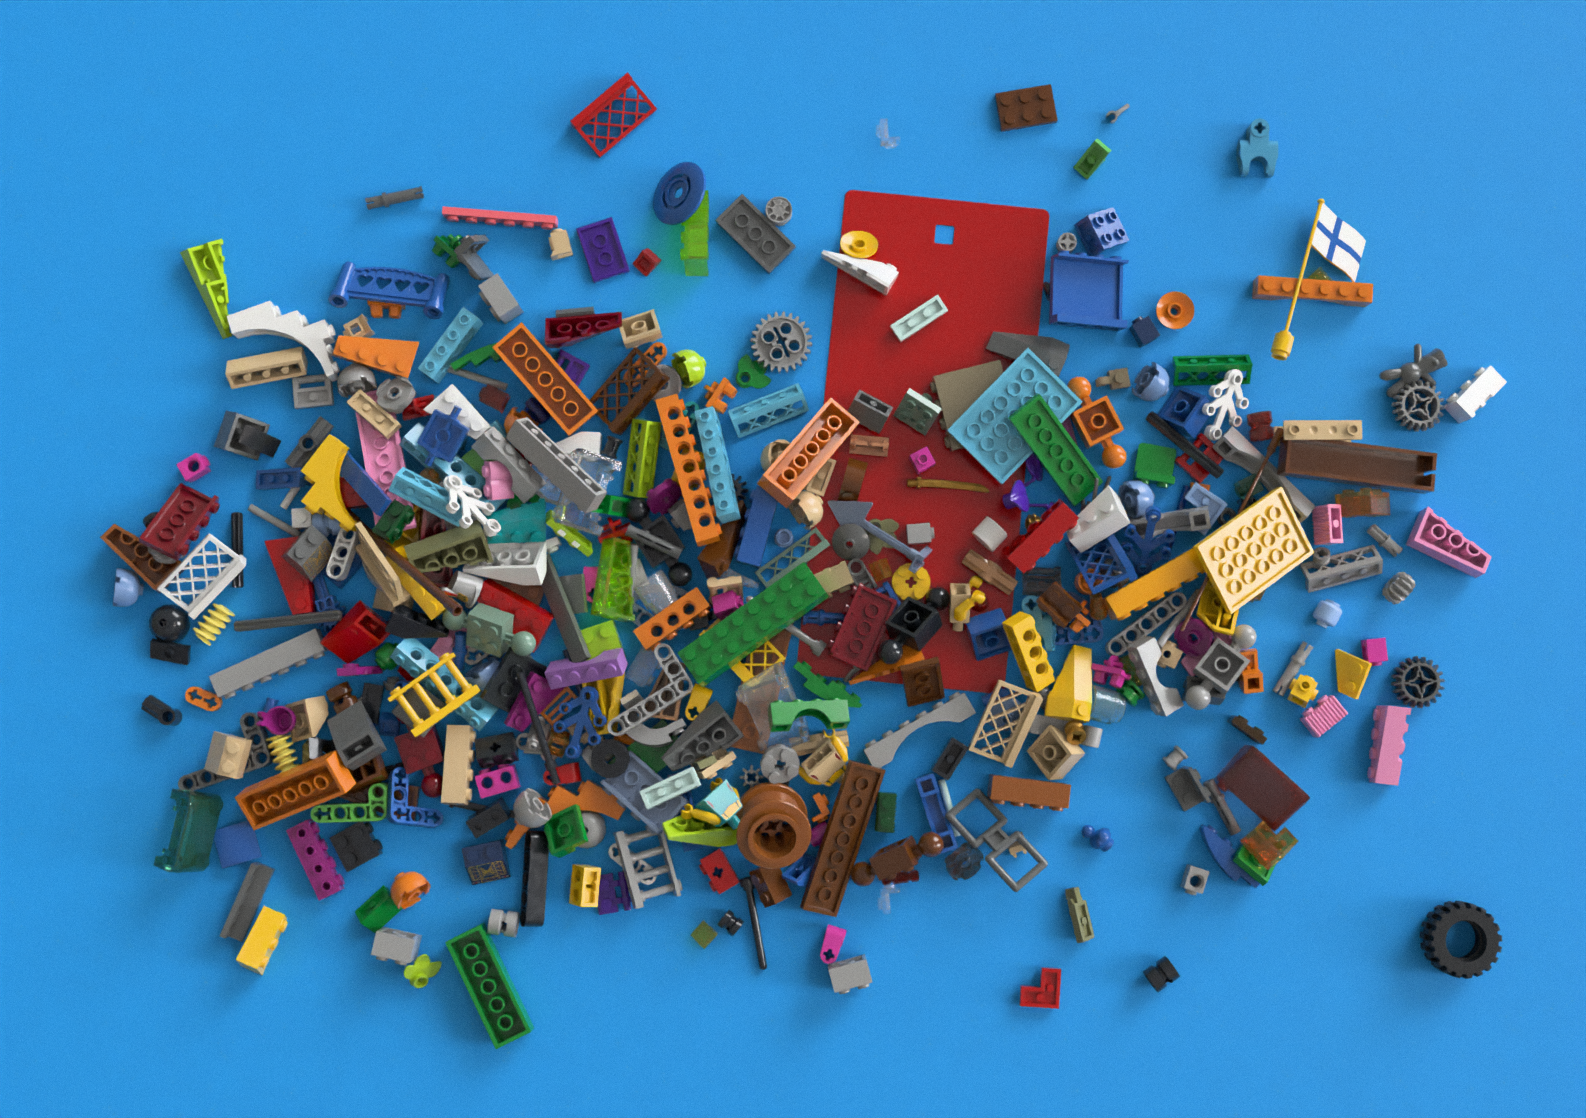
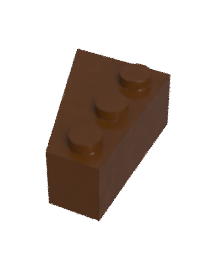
[348,754,389,794]

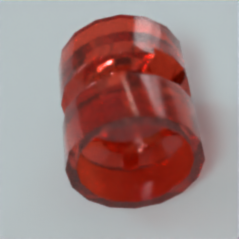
[1246,411,1275,442]

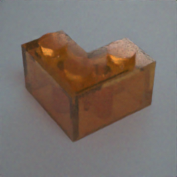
[1335,488,1390,518]
[1240,821,1298,870]

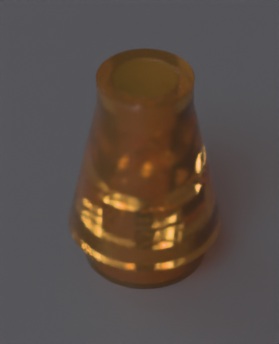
[1089,592,1108,620]

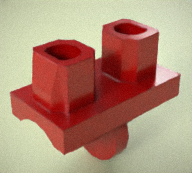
[402,395,434,421]
[598,517,633,551]

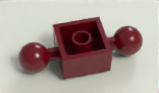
[394,717,445,798]

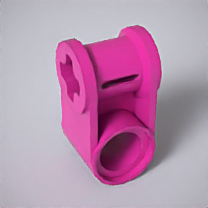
[583,566,604,603]
[820,924,847,964]

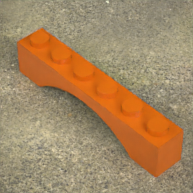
[1252,275,1373,307]

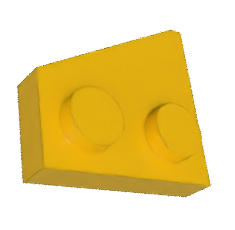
[1335,649,1372,699]

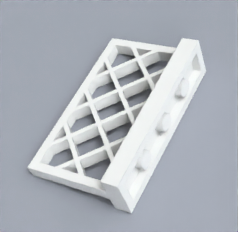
[157,533,246,619]

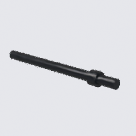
[516,672,561,785]

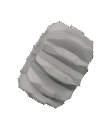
[1382,571,1416,604]

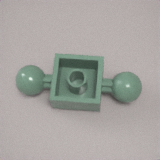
[442,602,536,658]

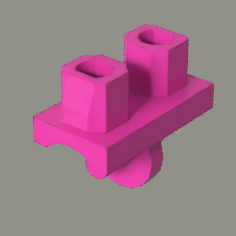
[1091,655,1131,689]

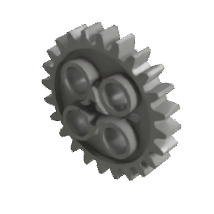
[751,311,812,374]

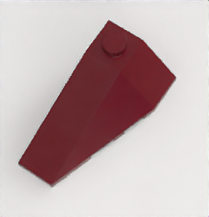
[545,312,622,348]

